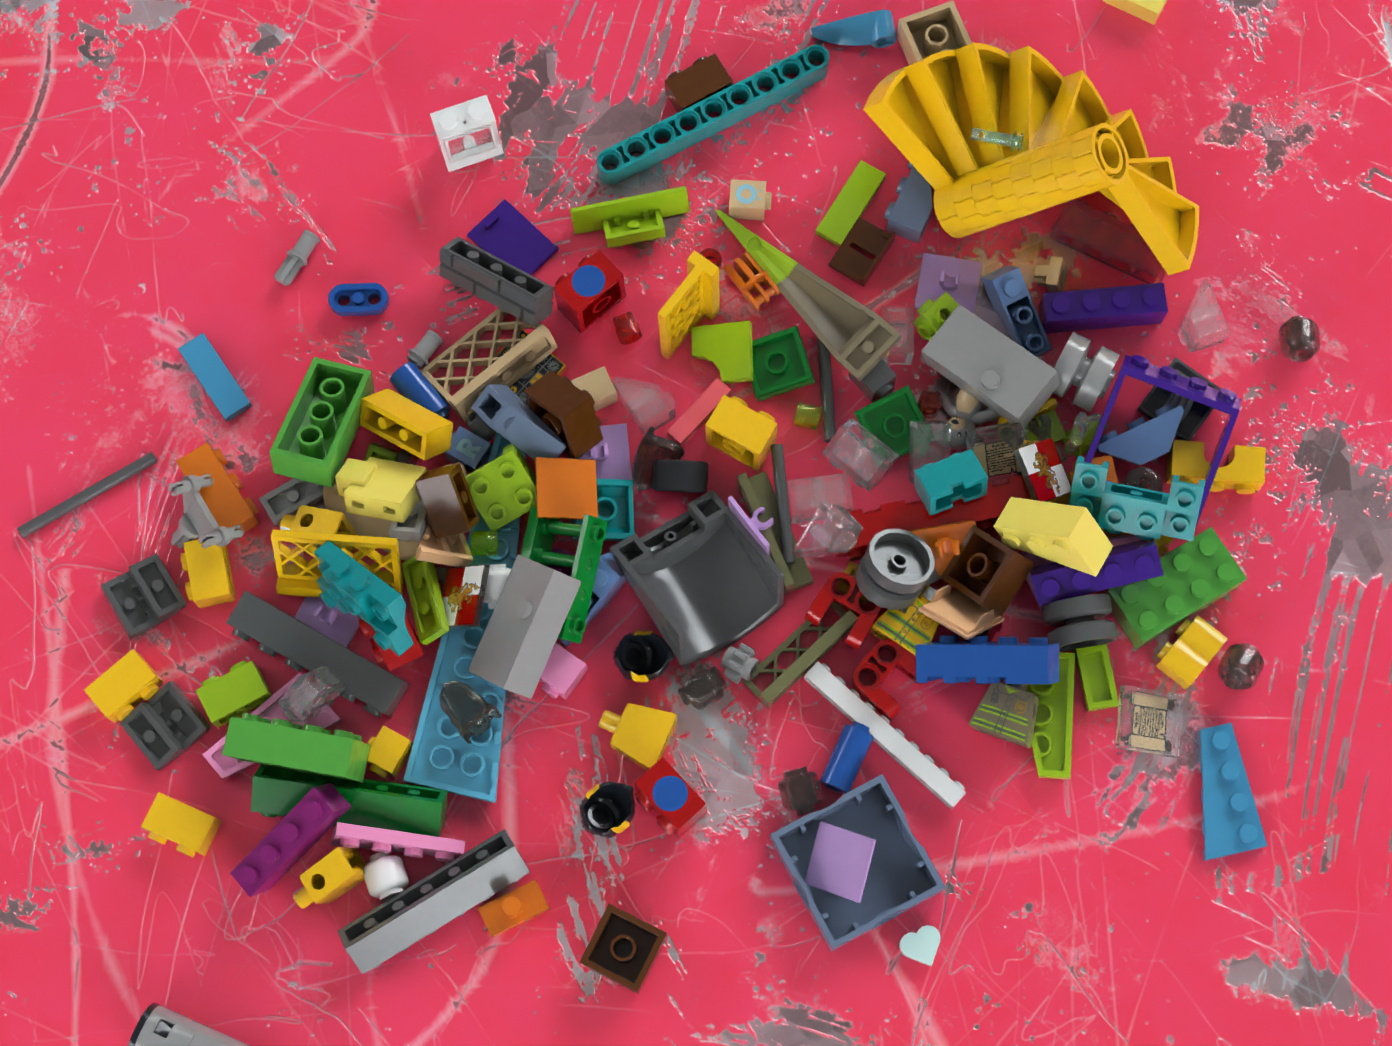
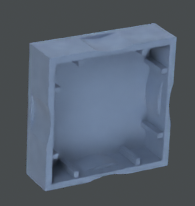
[769,774,946,952]

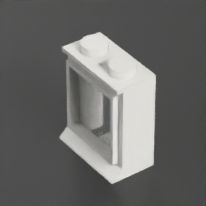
[430,95,504,172]

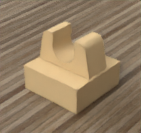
[1034,256,1068,293]

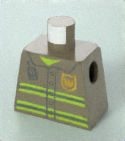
[969,682,1039,749]

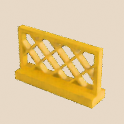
[658,250,720,359]
[271,529,405,598]

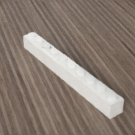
[804,661,966,810]

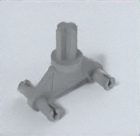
[168,474,244,549]

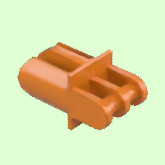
[723,251,780,311]

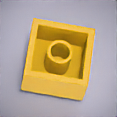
[705,395,778,472]

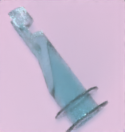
[971,128,1024,152]

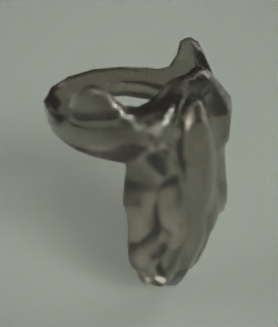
[632,426,684,491]
[439,681,502,744]

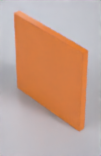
[535,457,598,520]

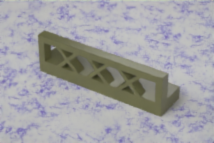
[737,471,814,595]
[742,602,858,709]

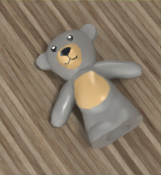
[934,387,1000,450]

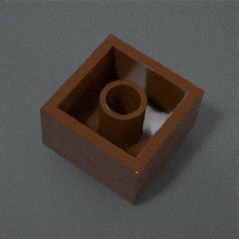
[524,370,603,459]
[940,525,1035,617]
[579,904,668,995]

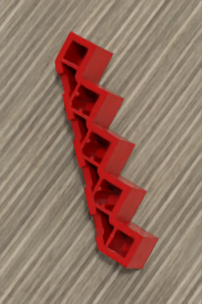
[827,475,1046,561]

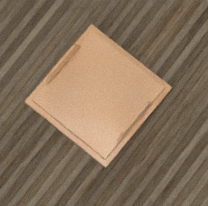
[918,584,1005,640]

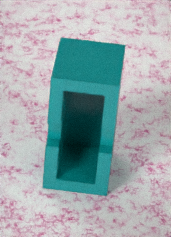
[914,449,988,516]

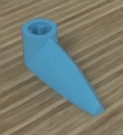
[811,10,898,48]

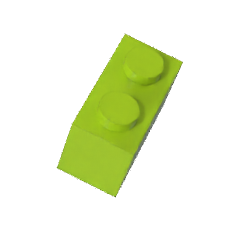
[195,661,272,728]

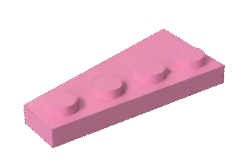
[202,673,341,779]
[330,822,465,862]

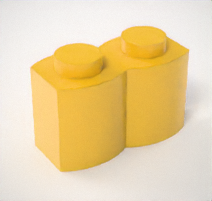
[1156,615,1228,690]

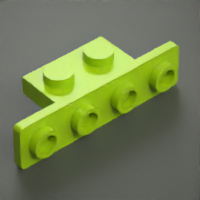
[570,186,690,248]

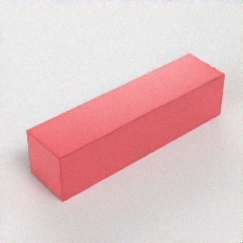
[667,378,732,449]

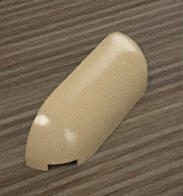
[323,480,419,561]

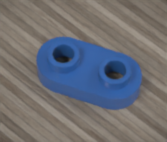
[328,283,390,316]

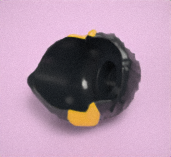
[613,630,674,683]
[580,782,635,838]

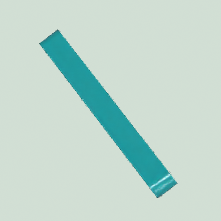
[597,45,830,185]

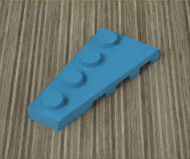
[1198,723,1268,861]

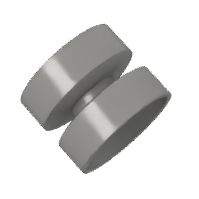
[1053,332,1120,412]

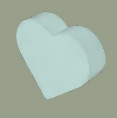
[899,925,941,966]

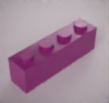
[230,783,351,897]

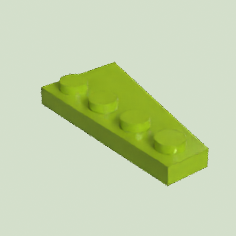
[1026,652,1075,779]

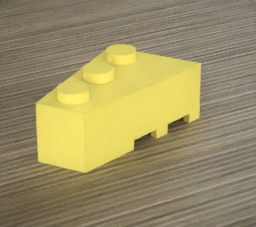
[993,497,1113,577]

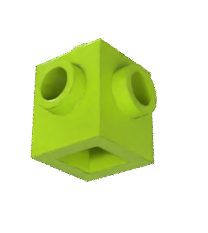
[912,292,959,341]

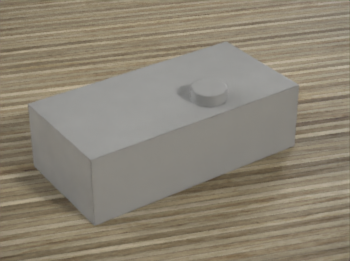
[921,304,1060,431]
[468,554,582,699]

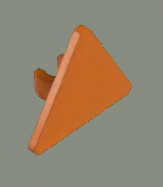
[909,520,976,583]

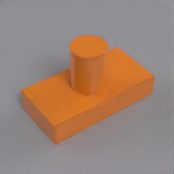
[478,879,550,938]

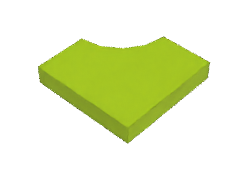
[691,320,754,384]

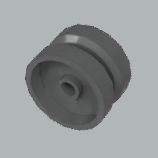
[855,528,935,610]
[1042,594,1118,652]

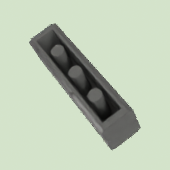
[439,237,554,327]

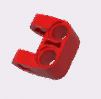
[804,572,881,650]
[852,639,923,720]

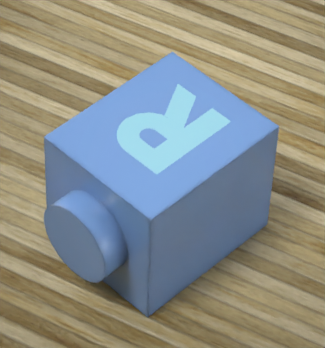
[444,426,492,473]

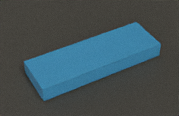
[178,333,252,422]

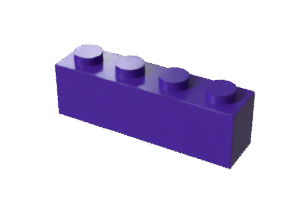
[1039,283,1168,334]
[1031,539,1164,606]

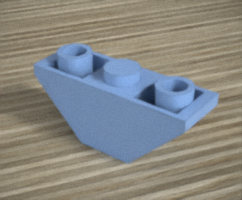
[1096,403,1184,466]

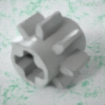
[720,643,759,684]

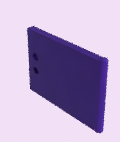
[467,199,559,275]

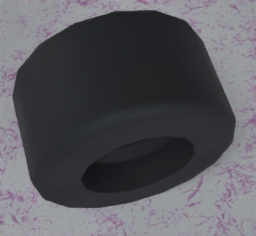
[652,459,708,493]

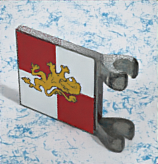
[1000,414,1071,502]
[435,564,490,628]

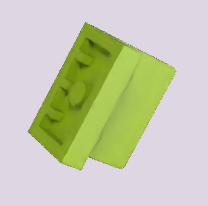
[465,443,537,531]

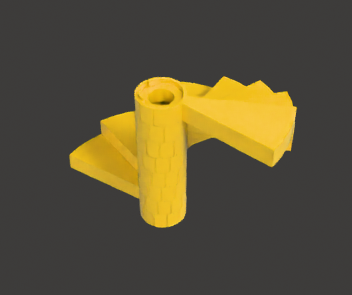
[863,42,1199,275]

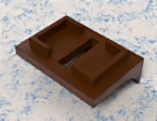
[828,217,895,287]

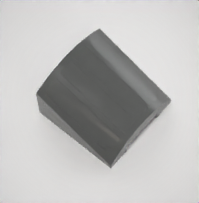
[609,490,784,665]

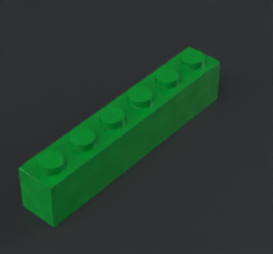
[251,764,448,837]

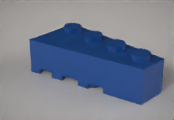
[916,635,1059,684]

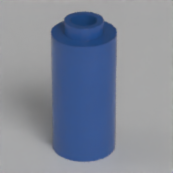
[390,362,451,420]
[819,721,874,795]

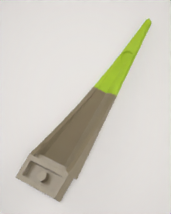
[716,210,902,382]

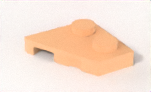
[415,522,474,567]

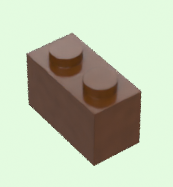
[664,53,733,113]
[415,463,480,539]

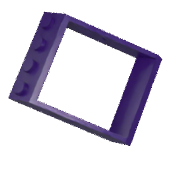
[1084,355,1242,525]

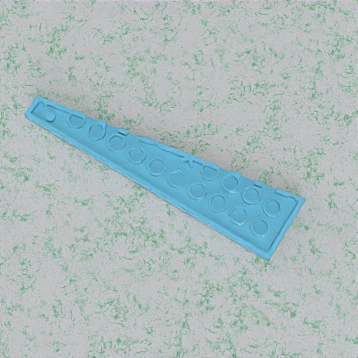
[403,433,526,803]

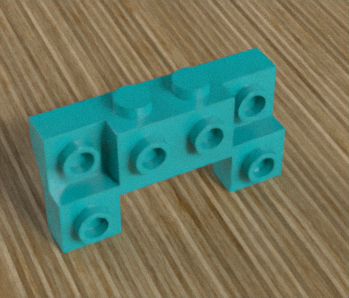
[1069,456,1205,541]
[314,540,414,656]

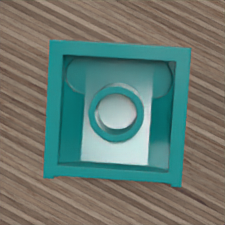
[570,478,635,541]

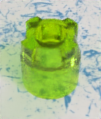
[793,401,822,430]
[471,531,499,556]

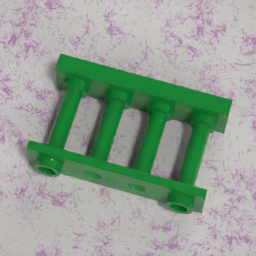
[521,507,608,644]

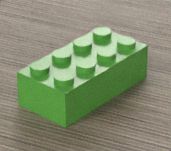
[269,357,375,488]
[1105,527,1247,650]
[222,713,371,783]

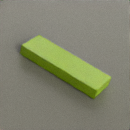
[815,160,886,247]
[402,556,450,645]

